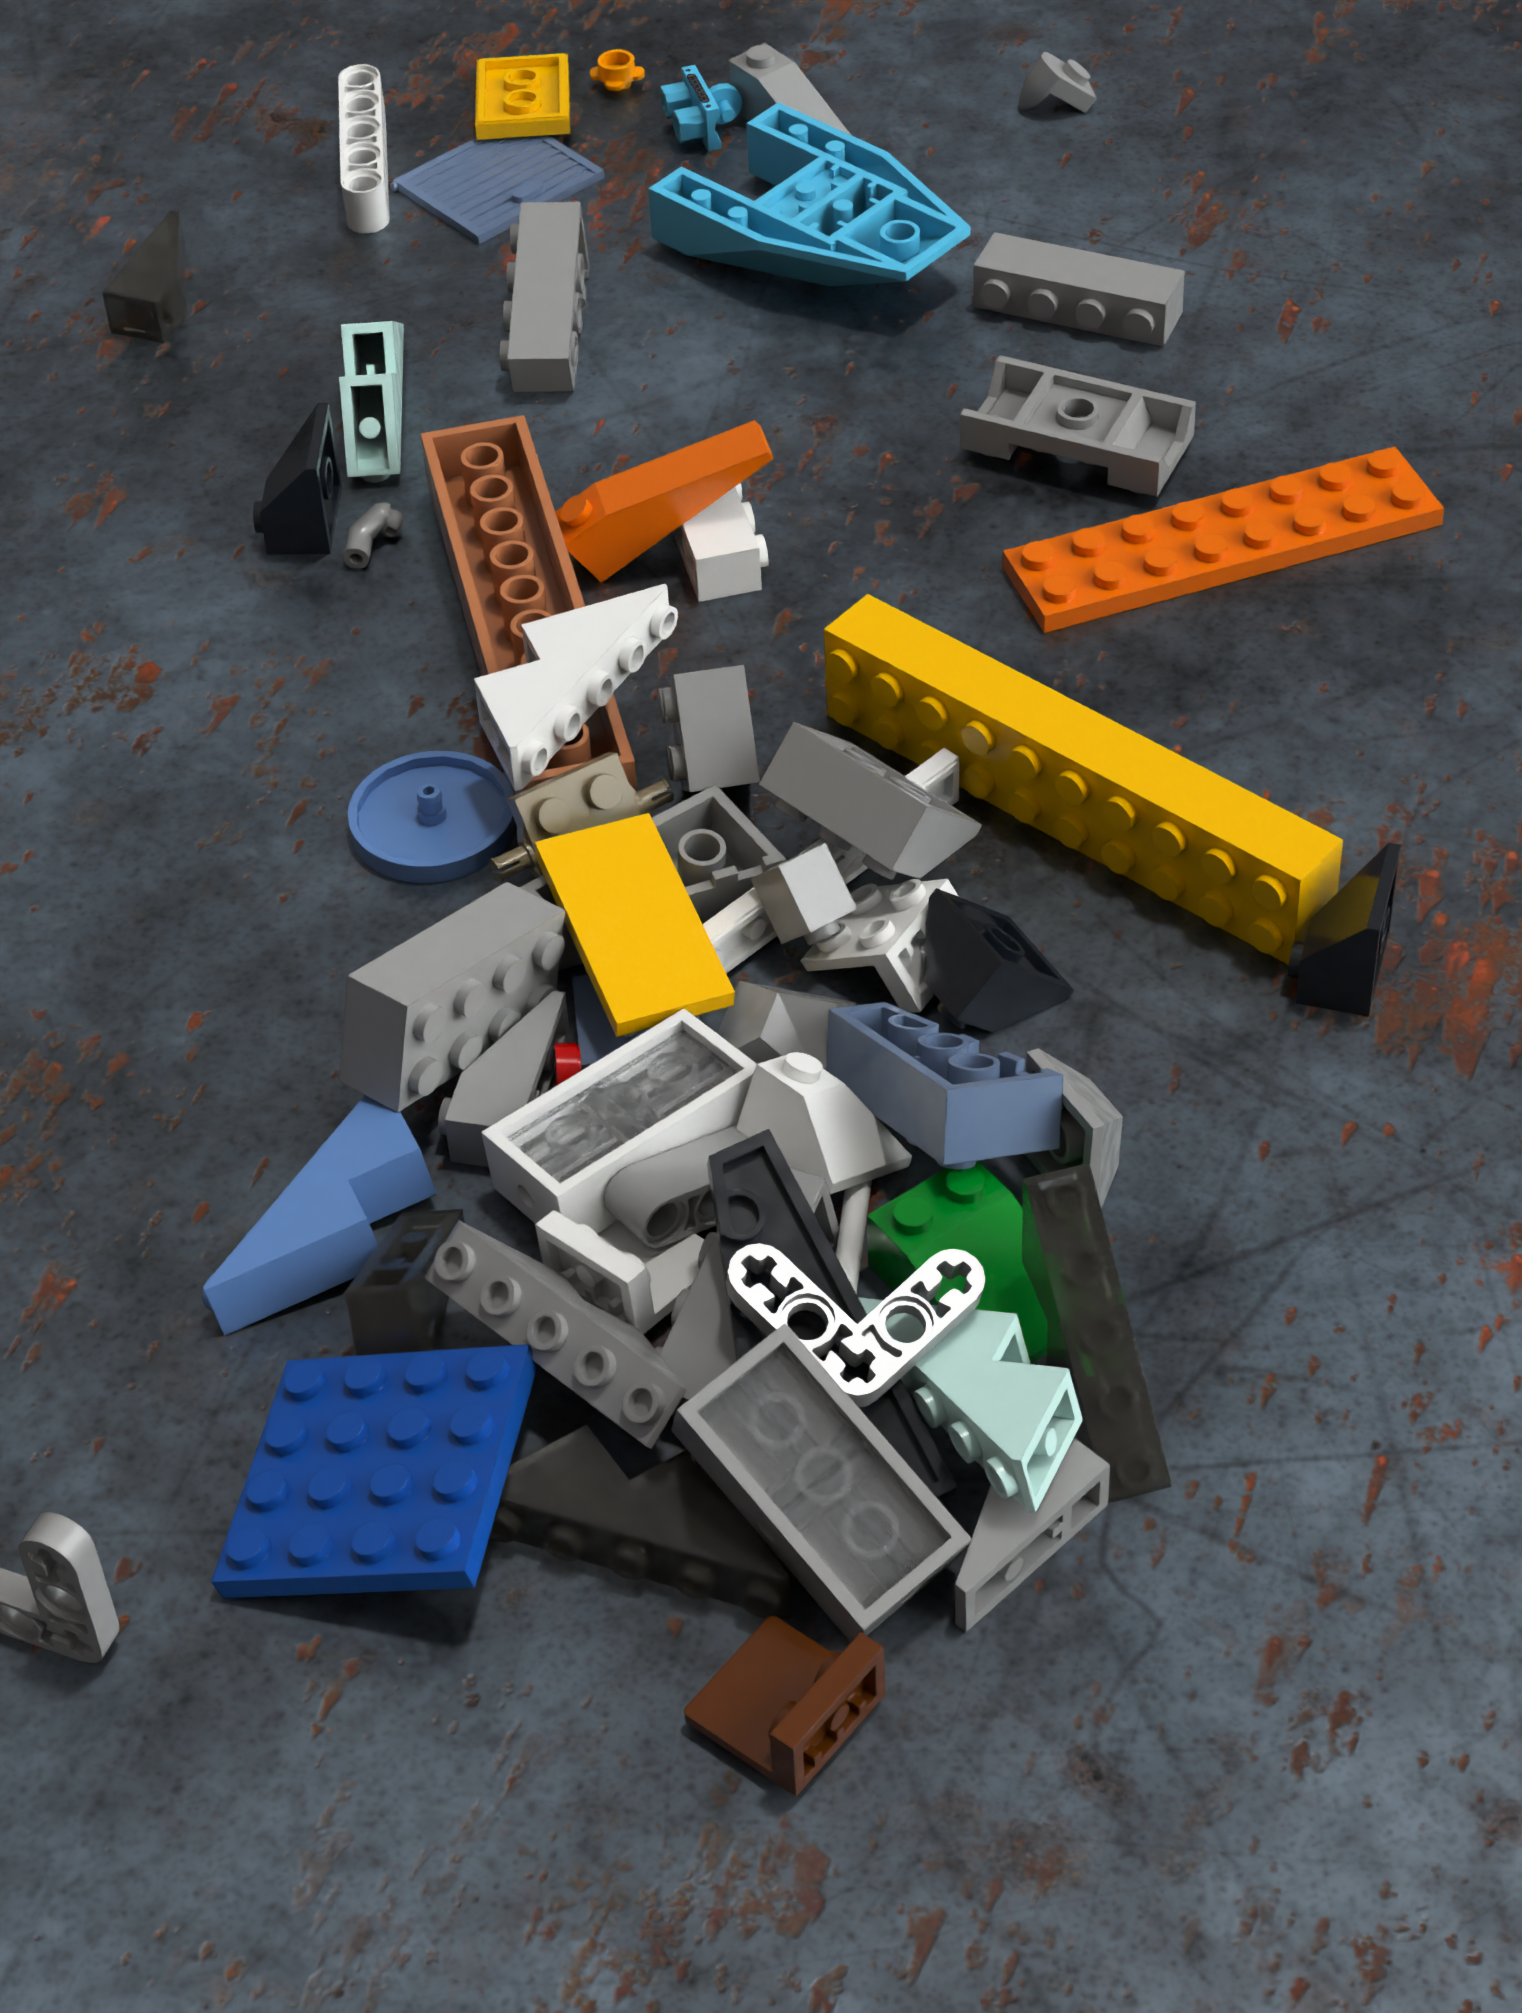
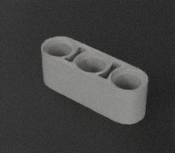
[603,1126,748,1248]

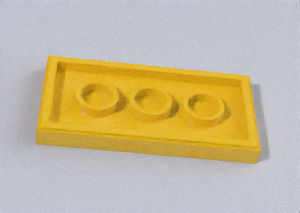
[535,813,735,1037]

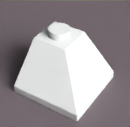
[736,1051,912,1194]

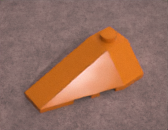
[555,420,774,583]

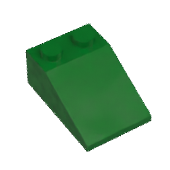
[867,1160,1095,1364]

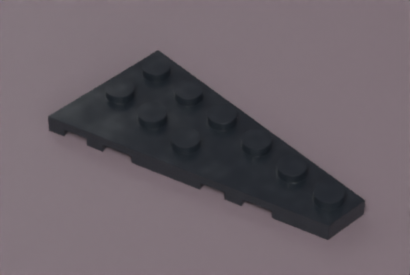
[707,1129,958,1583]

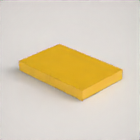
[475,53,570,140]

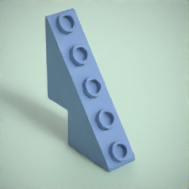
[202,1095,437,1336]

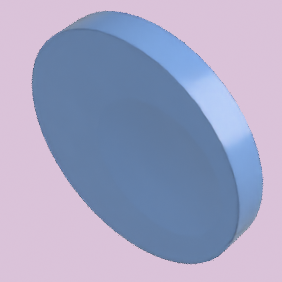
[348,751,516,883]

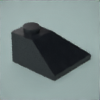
[253,403,342,555]
[1288,843,1401,1017]
[924,888,1074,1033]

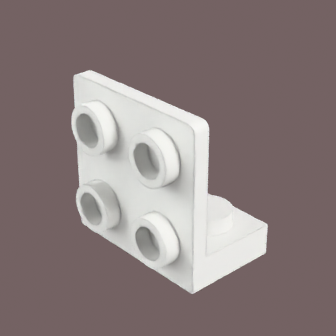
[801,879,958,1013]
[535,1210,704,1334]

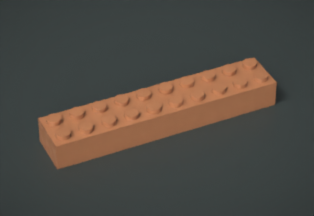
[420,415,638,795]

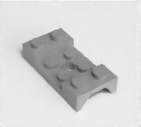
[960,355,1196,497]

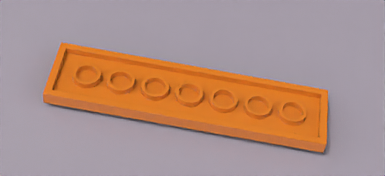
[1002,447,1444,633]

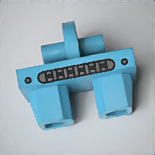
[660,65,743,152]

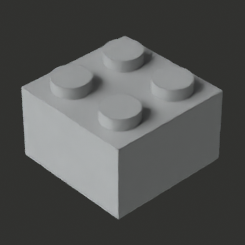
[658,665,760,792]

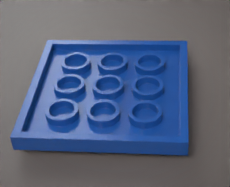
[211,1344,538,1598]

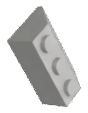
[759,722,982,880]

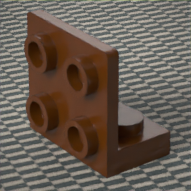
[684,1616,885,1797]

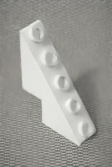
[474,584,678,791]

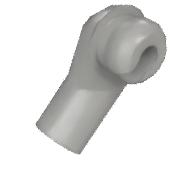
[343,502,404,569]

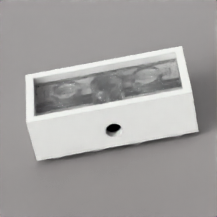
[481,1008,756,1234]

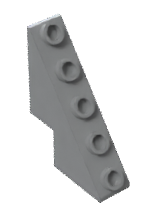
[425,1220,687,1449]

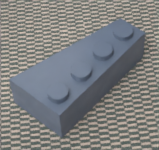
[826,1002,1064,1169]

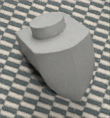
[1018,52,1097,113]

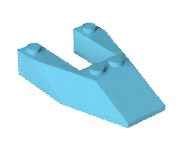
[648,102,971,286]

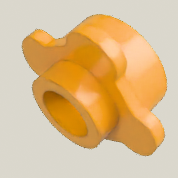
[589,49,645,91]

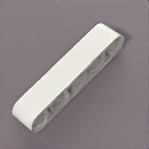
[338,64,390,234]

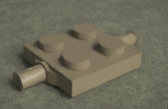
[489,752,674,882]

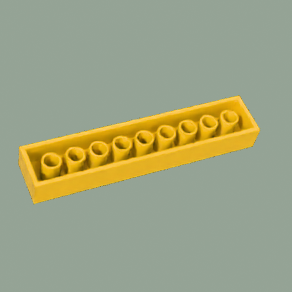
[824,594,1343,965]

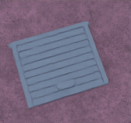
[390,135,605,244]

